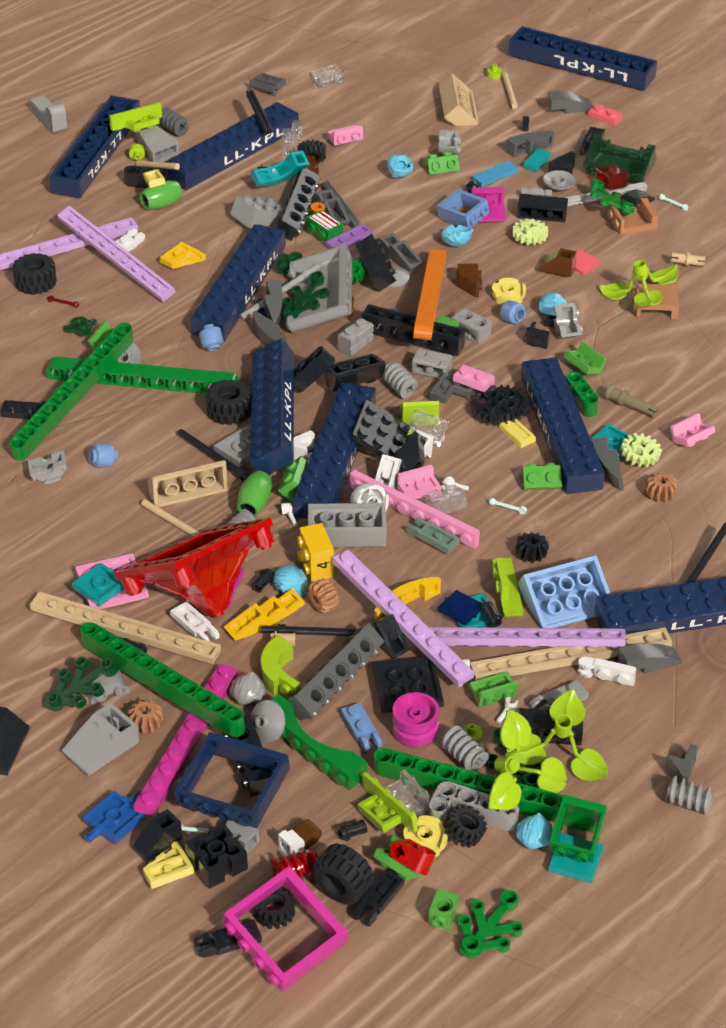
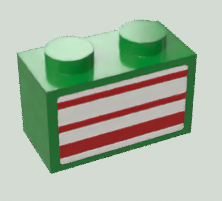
[307,210,343,242]

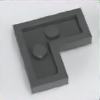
[430,373,475,403]

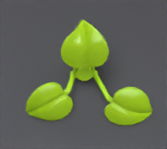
[600,260,678,307]
[507,689,608,781]
[488,710,567,810]

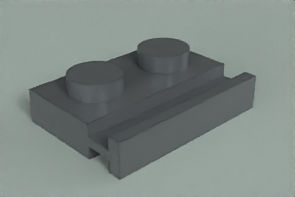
[249,73,286,92]

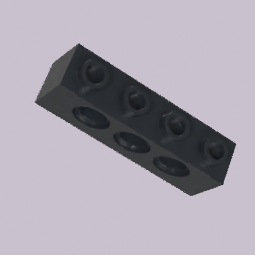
[222,715,273,797]

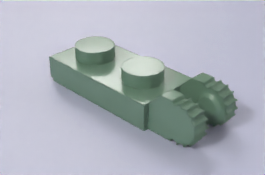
[406,518,460,554]

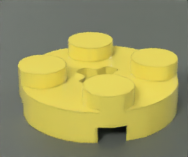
[492,278,526,304]
[403,815,448,857]

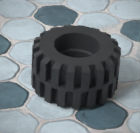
[12,253,57,294]
[206,379,251,425]
[311,843,374,905]

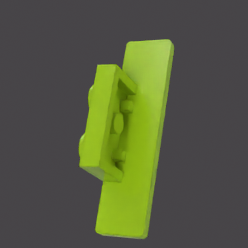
[110,102,162,132]
[492,558,524,617]
[358,772,418,833]

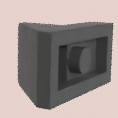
[665,744,698,786]

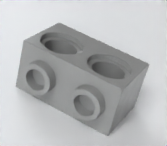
[451,308,492,345]

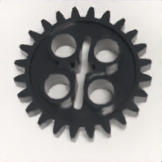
[471,384,530,425]

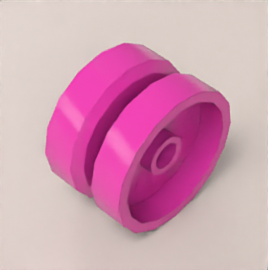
[392,692,439,747]

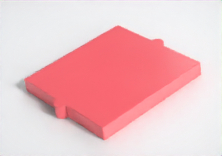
[575,249,601,275]

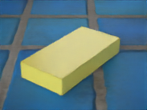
[143,169,166,188]
[499,418,536,448]

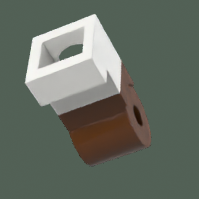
[278,819,322,857]

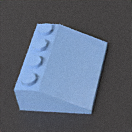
[518,556,611,628]

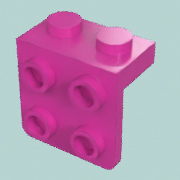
[471,187,506,223]

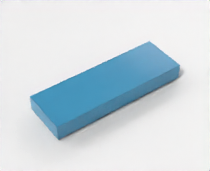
[471,161,518,188]

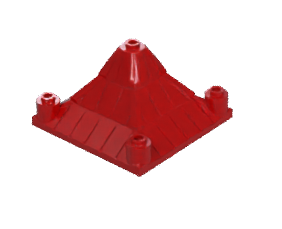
[114,517,275,618]

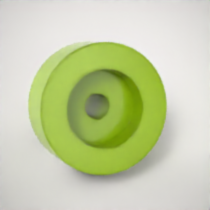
[487,64,502,79]
[129,144,145,160]
[462,723,483,744]

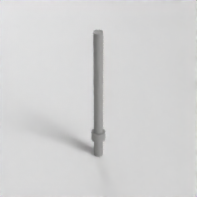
[239,264,320,320]

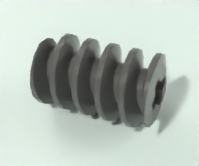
[159,107,188,136]

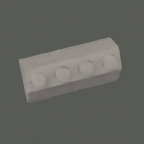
[308,503,387,547]

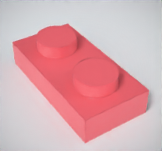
[588,104,623,126]

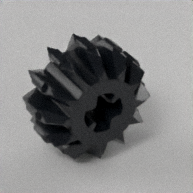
[515,531,549,563]

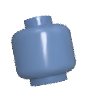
[500,300,526,324]
[199,324,224,351]
[89,443,118,468]

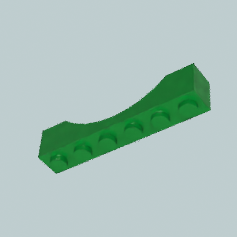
[263,694,368,790]

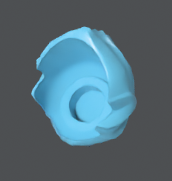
[387,154,414,178]
[441,224,474,247]
[538,292,567,316]
[273,565,308,597]
[516,813,553,849]

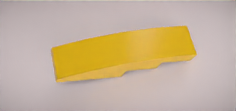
[224,588,305,641]

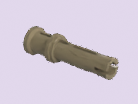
[605,384,659,418]

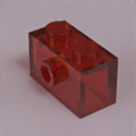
[596,165,629,190]

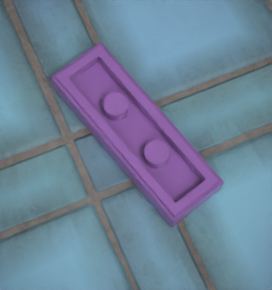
[325,224,373,249]

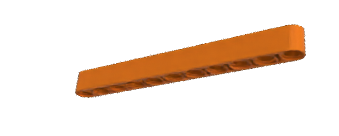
[413,248,447,340]

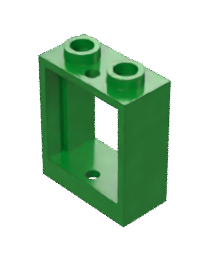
[549,794,607,863]

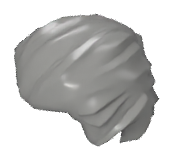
[230,672,266,705]

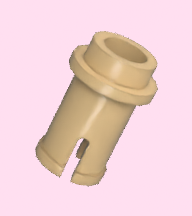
[271,631,295,646]

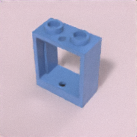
[437,189,489,228]

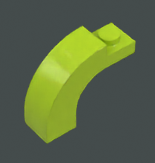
[261,635,300,697]

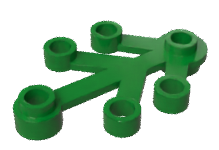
[589,178,635,215]
[458,890,523,959]

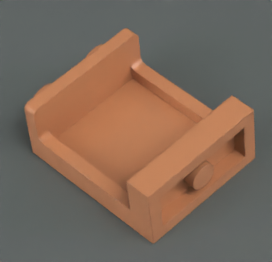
[608,198,658,235]
[632,284,679,319]

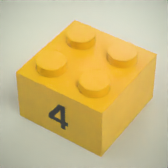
[297,523,334,582]

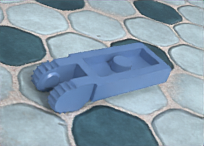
[341,703,382,752]

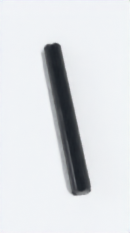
[246,89,273,135]

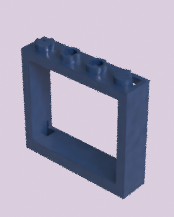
[174,732,290,829]

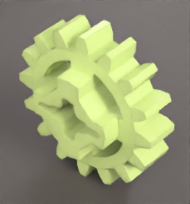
[513,219,548,245]
[620,433,662,467]

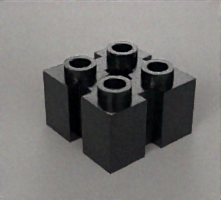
[185,823,248,889]

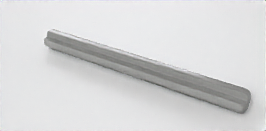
[565,182,647,207]

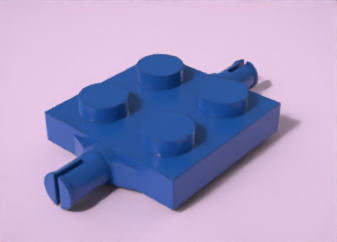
[83,790,146,844]

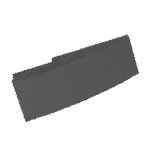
[547,91,594,114]
[506,131,554,158]
[316,189,350,225]
[380,233,424,271]
[264,279,283,325]
[253,311,287,347]
[592,436,624,490]
[617,643,682,674]

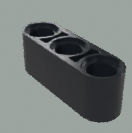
[124,165,169,188]
[294,346,335,393]

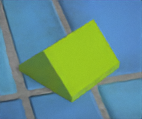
[400,401,439,426]

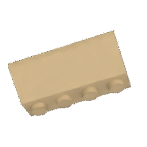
[439,74,479,126]
[148,460,228,507]

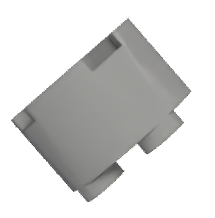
[438,130,461,155]
[553,303,583,339]
[28,450,67,484]
[86,670,130,705]

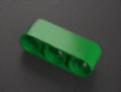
[566,372,598,417]

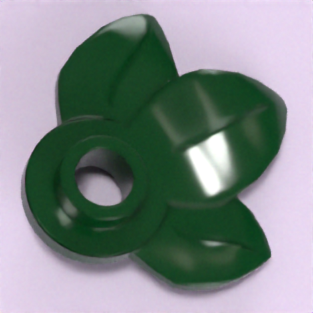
[275,252,302,274]
[63,316,97,336]

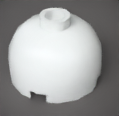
[350,483,389,511]

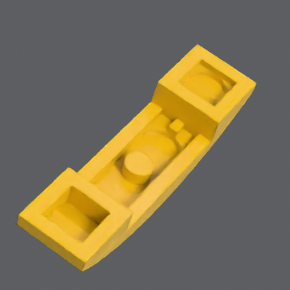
[374,577,441,622]

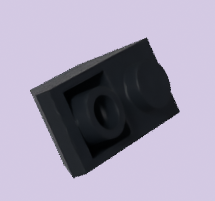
[394,431,425,471]
[133,809,183,862]

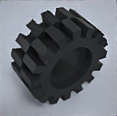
[298,140,326,163]
[443,805,487,848]
[254,886,295,929]

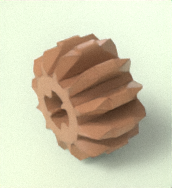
[646,472,678,502]
[308,578,339,613]
[127,699,164,735]

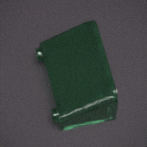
[583,132,657,184]

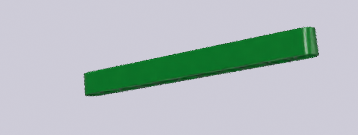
[9,323,134,461]
[46,357,239,394]
[80,622,245,737]
[374,748,598,833]

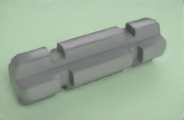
[521,188,552,197]

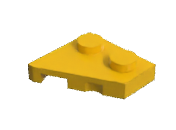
[160,242,206,269]

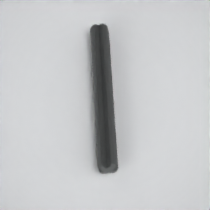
[322,181,360,228]

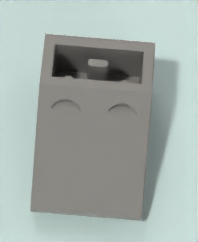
[230,195,284,228]
[62,702,139,776]

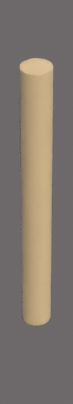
[502,72,518,109]
[136,161,180,170]
[141,499,199,536]

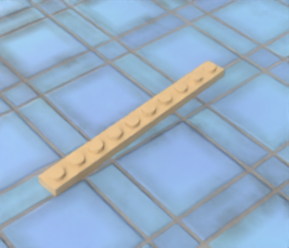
[30,592,221,664]
[470,627,672,681]

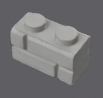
[338,318,374,356]
[412,349,453,379]

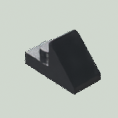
[548,151,576,175]
[373,613,410,659]

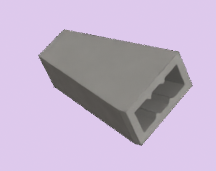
[134,125,179,162]

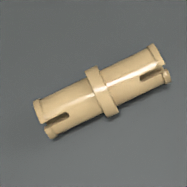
[670,252,705,267]

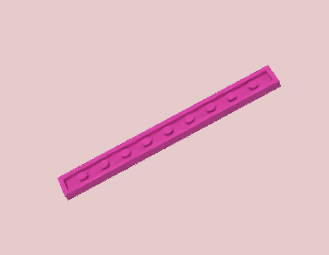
[134,664,238,816]

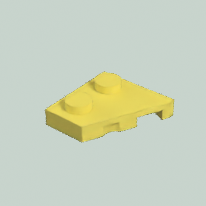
[143,841,194,889]

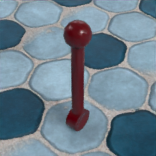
[47,296,79,308]

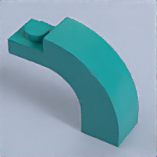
[251,151,309,188]

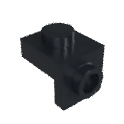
[525,322,550,349]

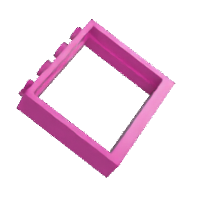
[223,866,349,992]

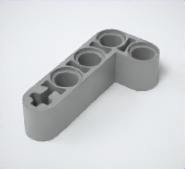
[28,95,67,134]
[429,781,519,831]

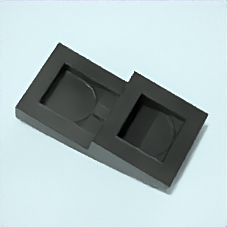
[624,190,655,205]

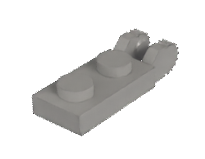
[530,680,589,710]

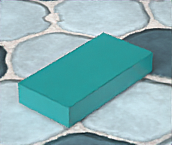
[523,148,552,172]

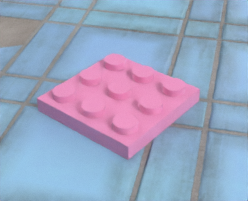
[75,553,149,609]

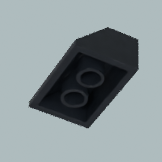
[324,353,386,392]
[0,707,30,776]

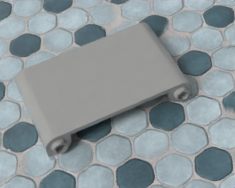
[285,244,352,333]

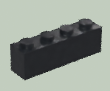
[355,234,396,292]

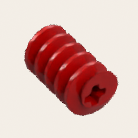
[271,849,319,881]

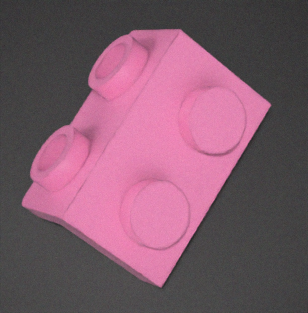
[327,125,363,146]
[453,365,495,392]
[670,413,715,447]
[397,465,441,499]

